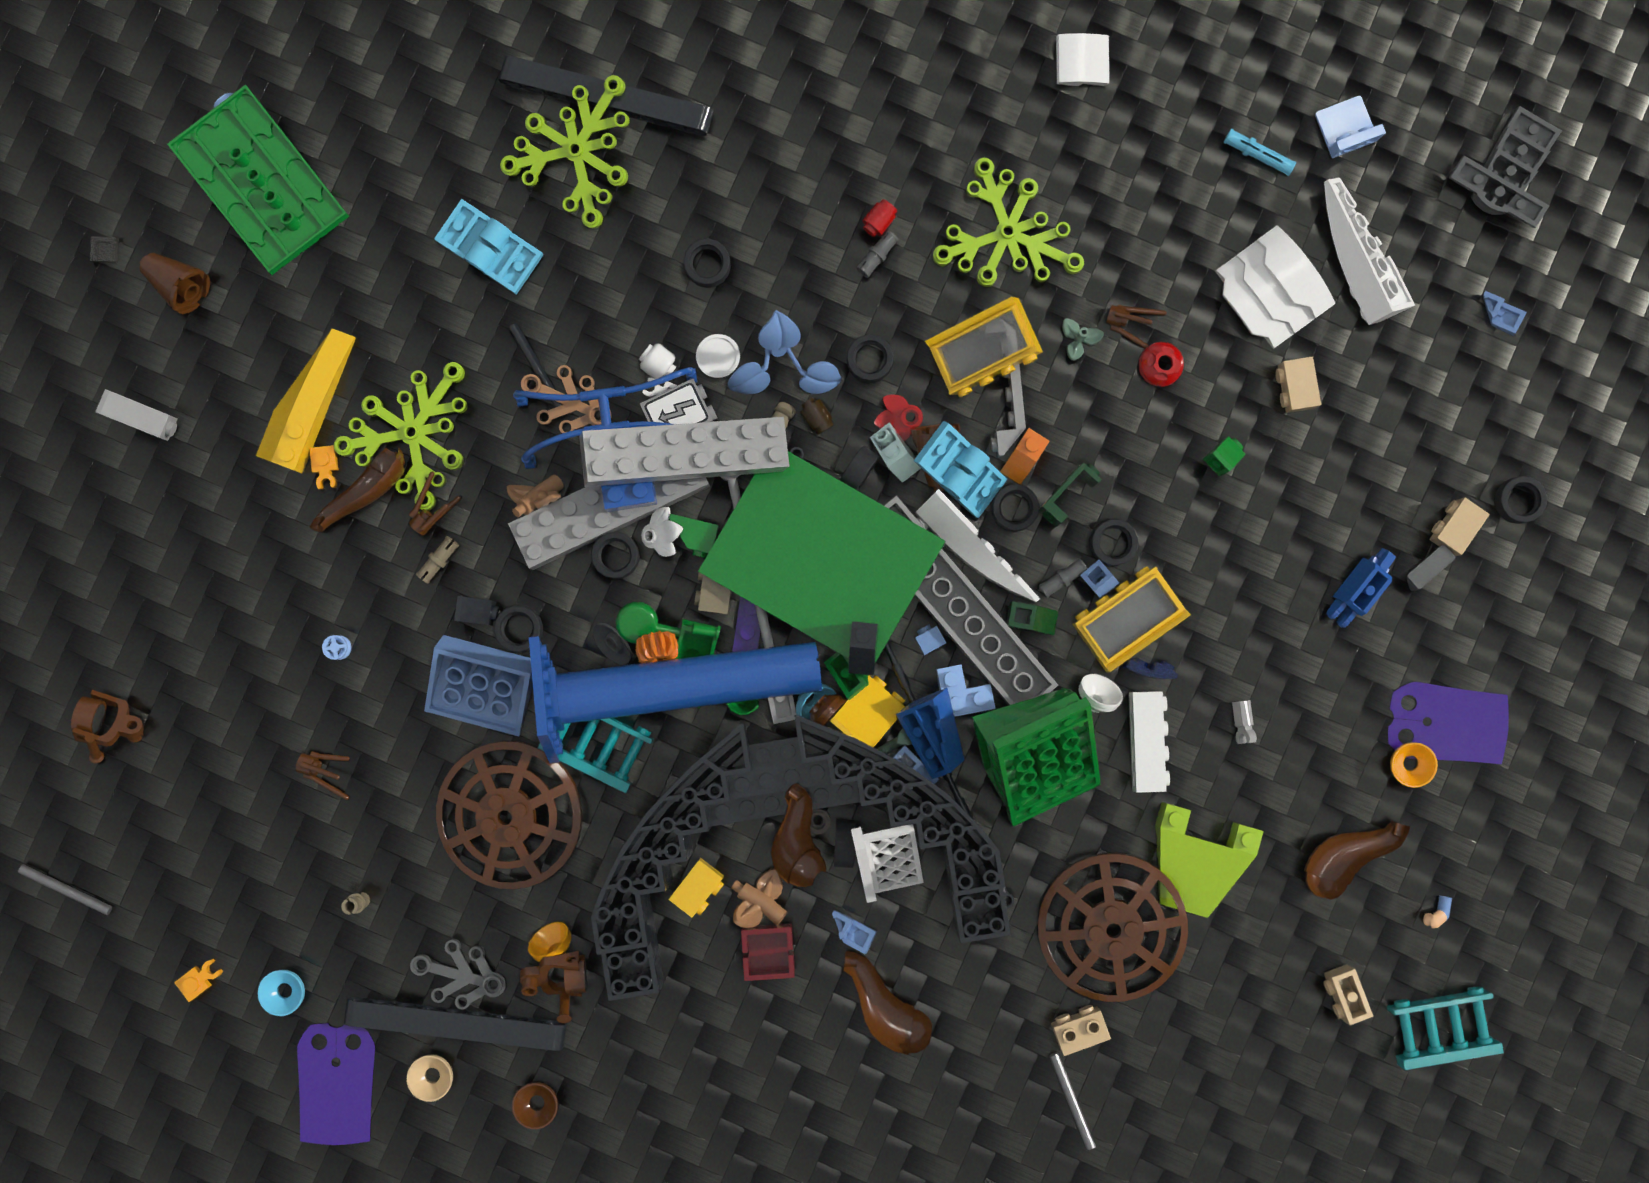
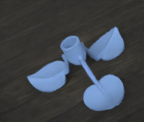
[728,310,842,394]

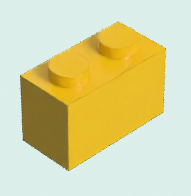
[669,858,724,918]

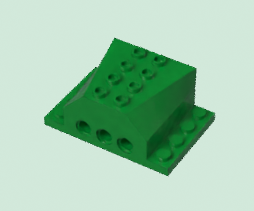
[972,688,1101,827]

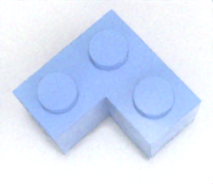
[935,665,996,717]

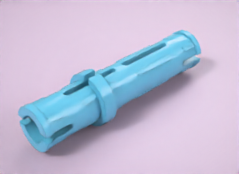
[1223,128,1296,176]

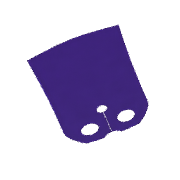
[1388,682,1509,764]
[297,1023,375,1145]

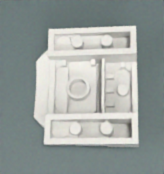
[1215,226,1335,349]

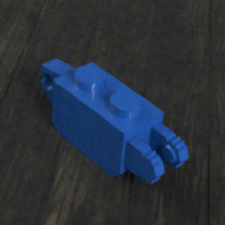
[1327,548,1396,628]

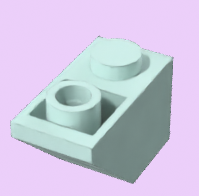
[870,423,921,483]

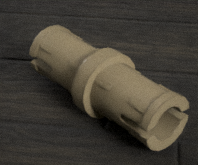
[416,536,459,584]
[341,892,370,915]

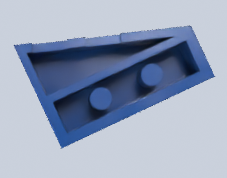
[896,688,965,779]

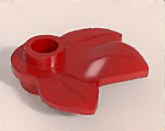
[874,394,923,441]

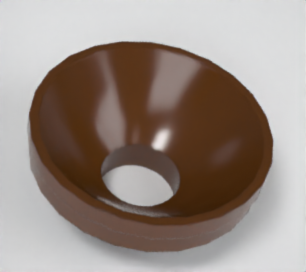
[809,694,847,726]
[512,1082,558,1129]

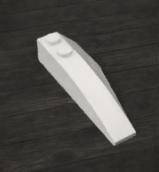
[1324,178,1415,325]
[915,489,1040,603]

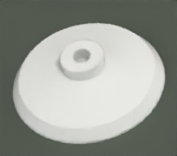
[696,334,740,378]

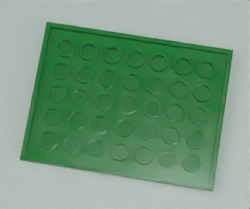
[698,451,946,663]

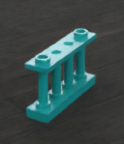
[538,718,654,793]
[1387,987,1504,1070]

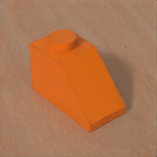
[1000,428,1050,485]

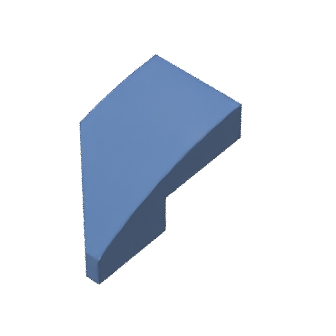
[1483,291,1527,336]
[832,910,878,954]

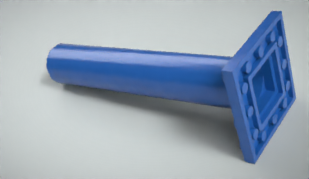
[529,636,822,763]

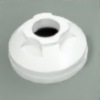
[1078,674,1123,713]

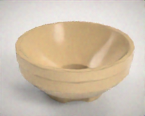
[407,1055,453,1102]

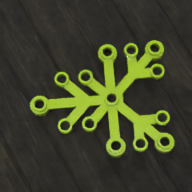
[500,75,630,229]
[933,158,1084,287]
[334,362,468,511]

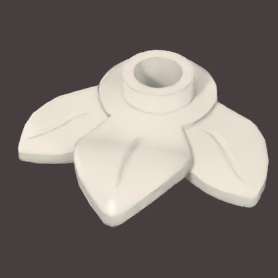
[641,507,683,557]

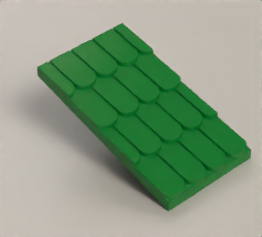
[167,85,349,275]

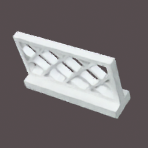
[851,824,924,903]

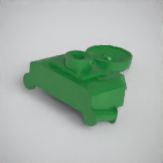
[616,602,721,709]

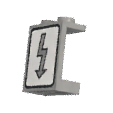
[640,379,717,424]

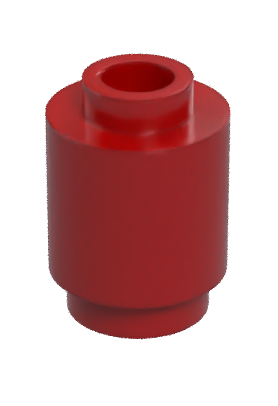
[862,199,897,237]

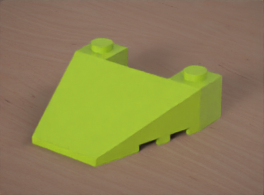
[1155,802,1264,918]

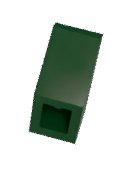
[1006,601,1058,635]

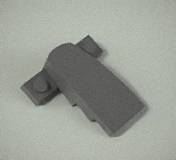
[1449,106,1562,228]

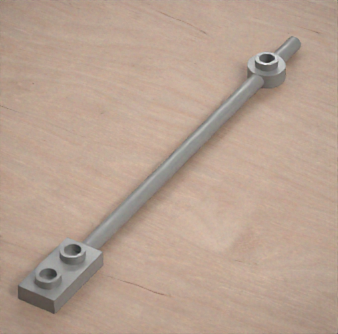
[720,475,797,724]

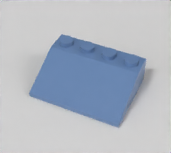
[424,635,533,736]

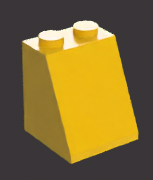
[830,675,905,748]

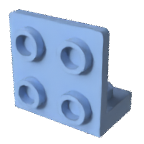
[1315,96,1386,158]

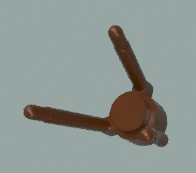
[1106,304,1167,348]
[409,472,461,535]
[296,751,350,800]

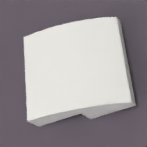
[1056,34,1109,86]

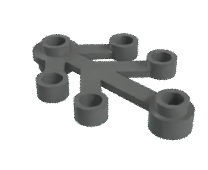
[410,939,506,1010]

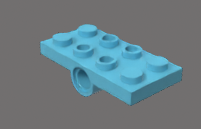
[434,199,544,295]
[914,421,1007,518]

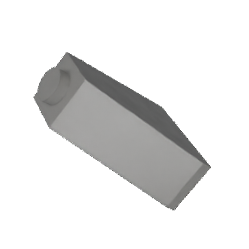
[96,389,178,441]

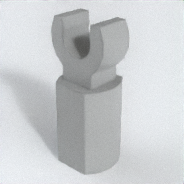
[1232,700,1257,744]

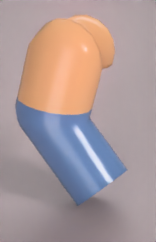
[1423,895,1452,928]

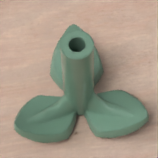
[1062,319,1104,360]
[877,719,918,755]

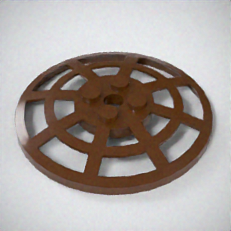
[436,741,583,889]
[1038,853,1188,1002]

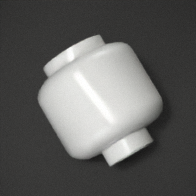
[639,343,676,379]

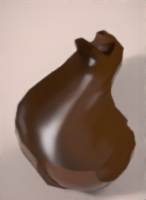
[310,448,405,532]
[771,783,826,887]
[1304,821,1410,900]
[843,951,932,1055]

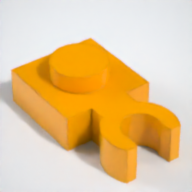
[309,445,339,490]
[174,959,223,1002]

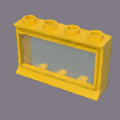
[925,297,1043,397]
[1072,566,1191,672]

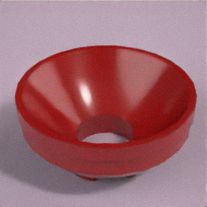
[1139,342,1184,387]

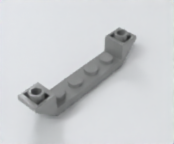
[979,309,1026,458]

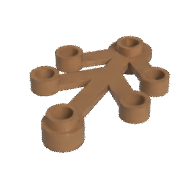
[521,365,612,433]

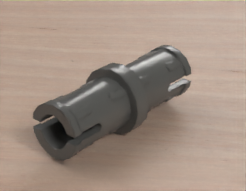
[856,230,898,278]
[1039,558,1088,598]

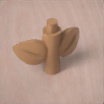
[506,475,564,517]
[731,868,787,928]

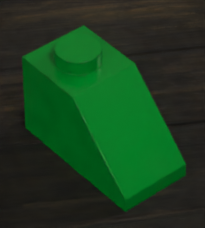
[1203,436,1245,477]
[669,514,720,558]
[824,652,869,700]

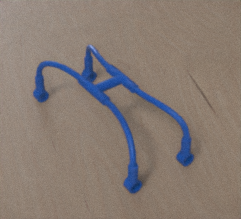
[513,367,697,469]

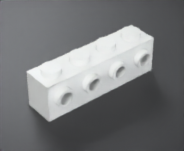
[1129,691,1170,792]

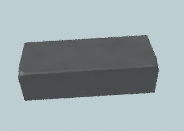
[1407,545,1455,591]

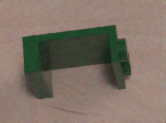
[1039,462,1102,527]

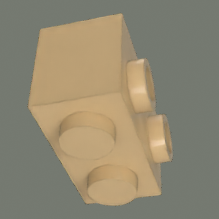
[1276,357,1321,413]
[1429,497,1490,556]
[1324,964,1373,1025]
[1051,1005,1111,1056]

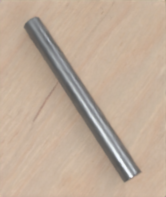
[18,864,112,915]
[1049,1052,1096,1150]

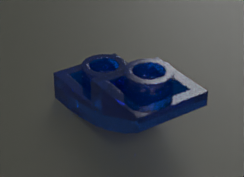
[1122,657,1179,679]

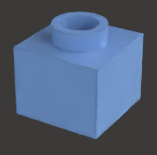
[1080,560,1119,599]
[914,624,946,655]

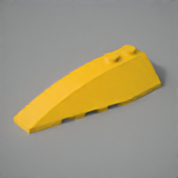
[256,329,356,474]

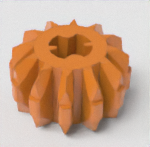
[636,631,678,663]

